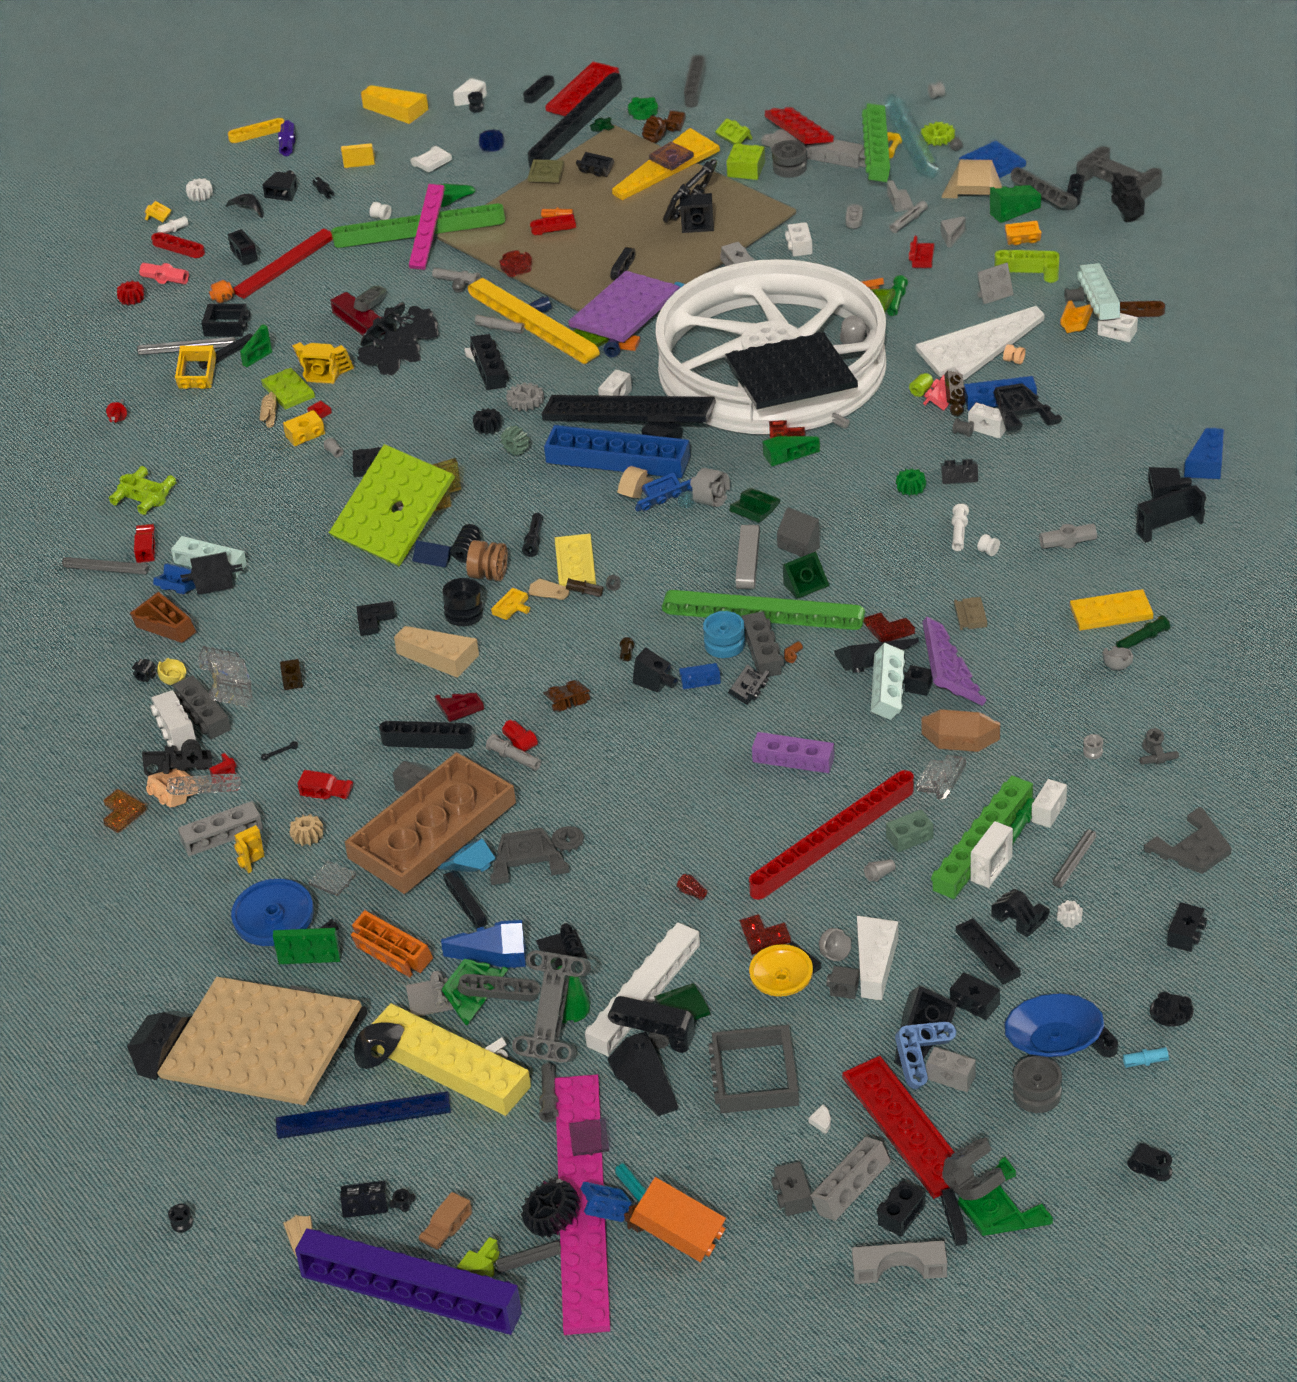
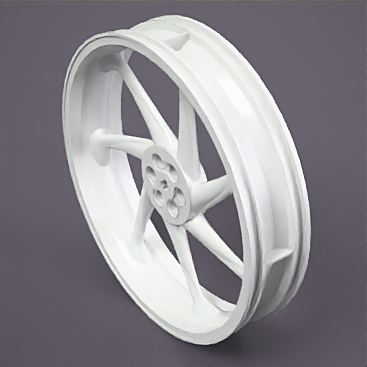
[656,259,886,434]

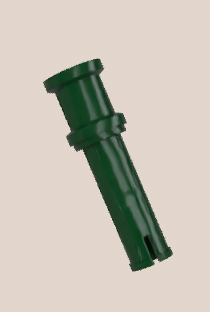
[1116,615,1171,649]

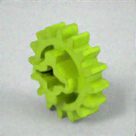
[921,121,955,146]

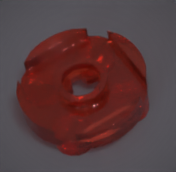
[499,250,532,277]

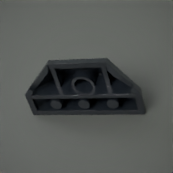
[127,1011,193,1080]

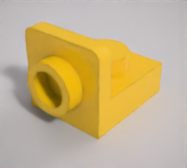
[145,201,171,223]

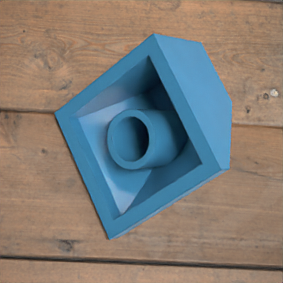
[438,838,495,872]

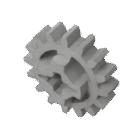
[506,382,544,411]

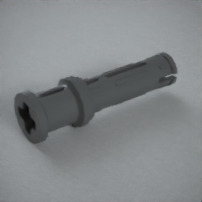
[539,1063,559,1123]

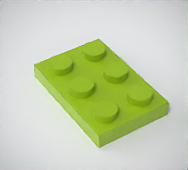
[261,368,315,410]

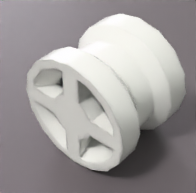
[977,534,1000,556]

